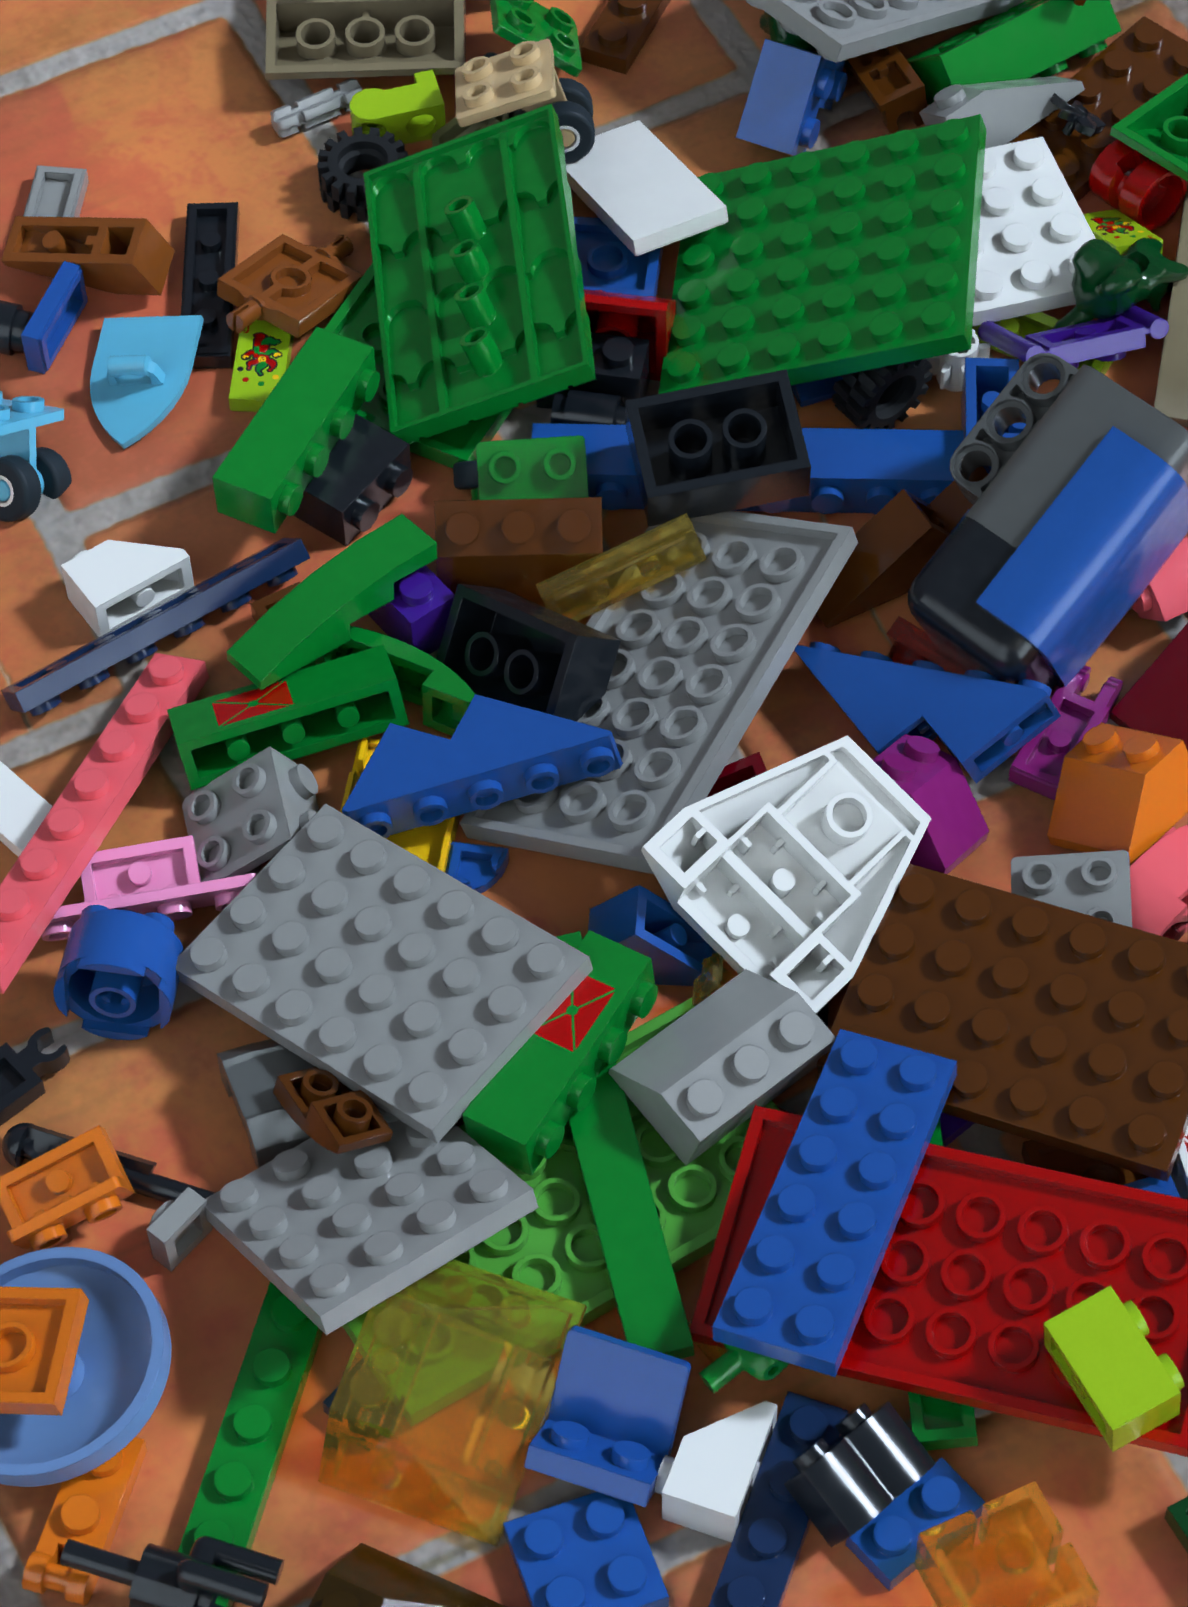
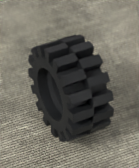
[317,127,408,221]
[832,359,933,429]

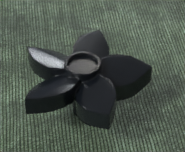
[1050,93,1106,137]

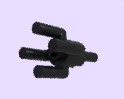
[60,1536,284,1607]

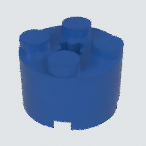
[53,905,184,1040]

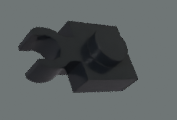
[0,1027,70,1126]

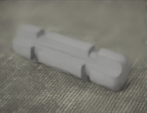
[270,78,363,138]

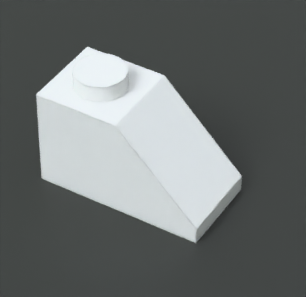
[61,540,194,637]
[655,1401,778,1543]

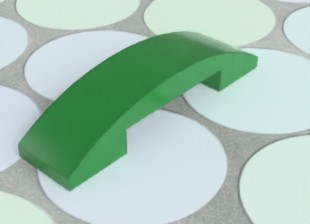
[296,626,475,736]

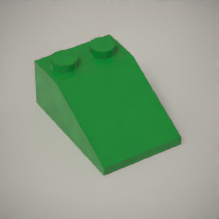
[1110,73,1188,182]

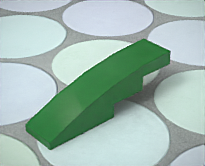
[226,514,437,690]

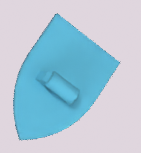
[90,315,204,449]

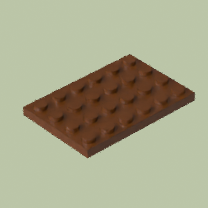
[817,864,1188,1182]

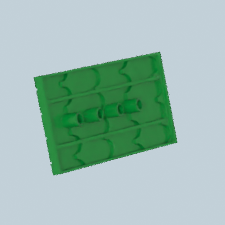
[363,103,596,444]

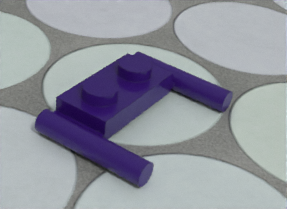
[978,305,1169,368]

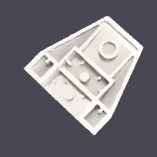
[641,735,931,1013]

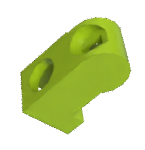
[350,69,446,144]

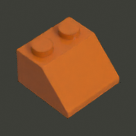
[1047,723,1188,865]

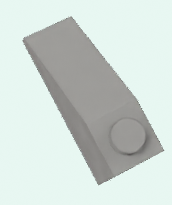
[919,76,1085,148]

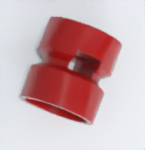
[1089,139,1187,230]

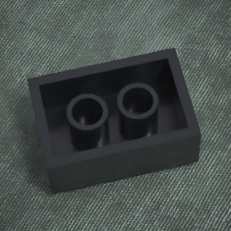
[625,369,811,527]

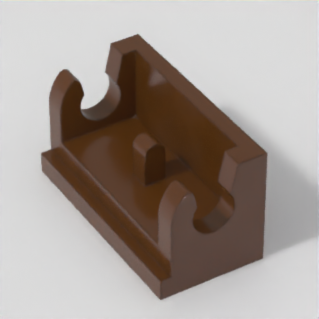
[844,45,927,134]

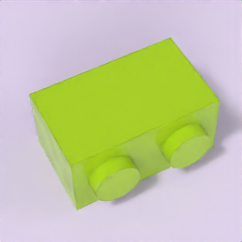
[1043,1285,1184,1452]

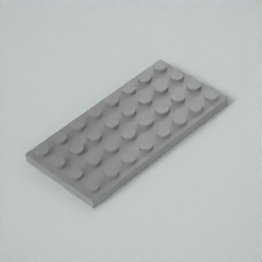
[460,511,858,874]

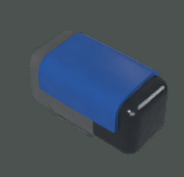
[908,353,1188,690]

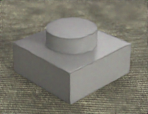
[146,1186,213,1272]

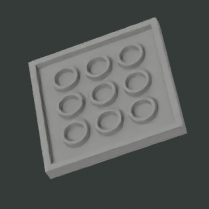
[205,1105,538,1335]

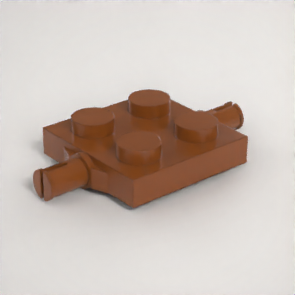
[217,234,363,338]

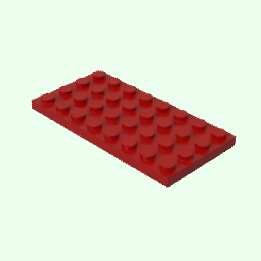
[690,1105,1188,1457]

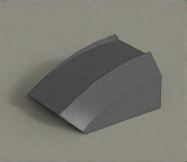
[217,1039,353,1169]

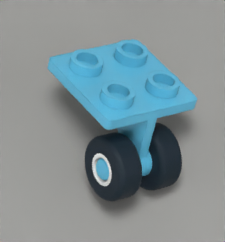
[0,391,72,522]

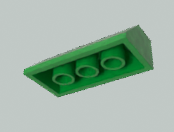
[906,0,1122,105]

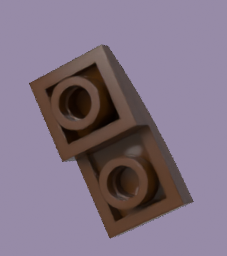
[273,1067,393,1154]

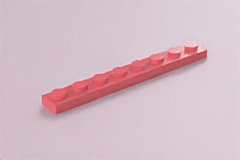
[0,653,209,994]

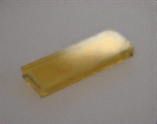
[535,513,707,621]

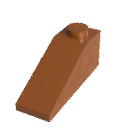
[1,216,175,295]

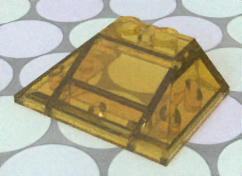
[318,1259,587,1547]

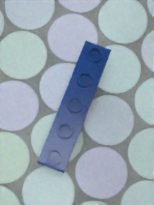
[794,642,1061,784]
[342,694,623,838]

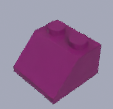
[873,734,989,874]

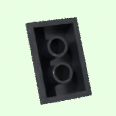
[436,583,621,721]

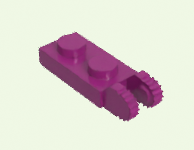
[1008,665,1123,800]

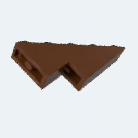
[816,466,991,628]

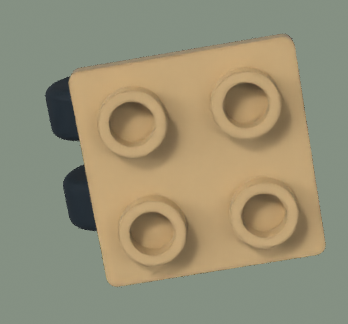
[455,39,595,164]

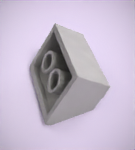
[608,969,836,1166]

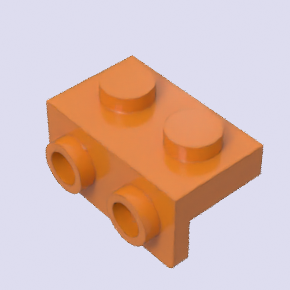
[0,1125,135,1251]

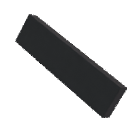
[181,202,240,369]

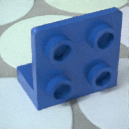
[524,1325,691,1508]

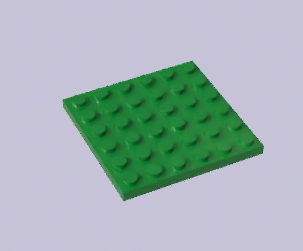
[658,114,987,394]

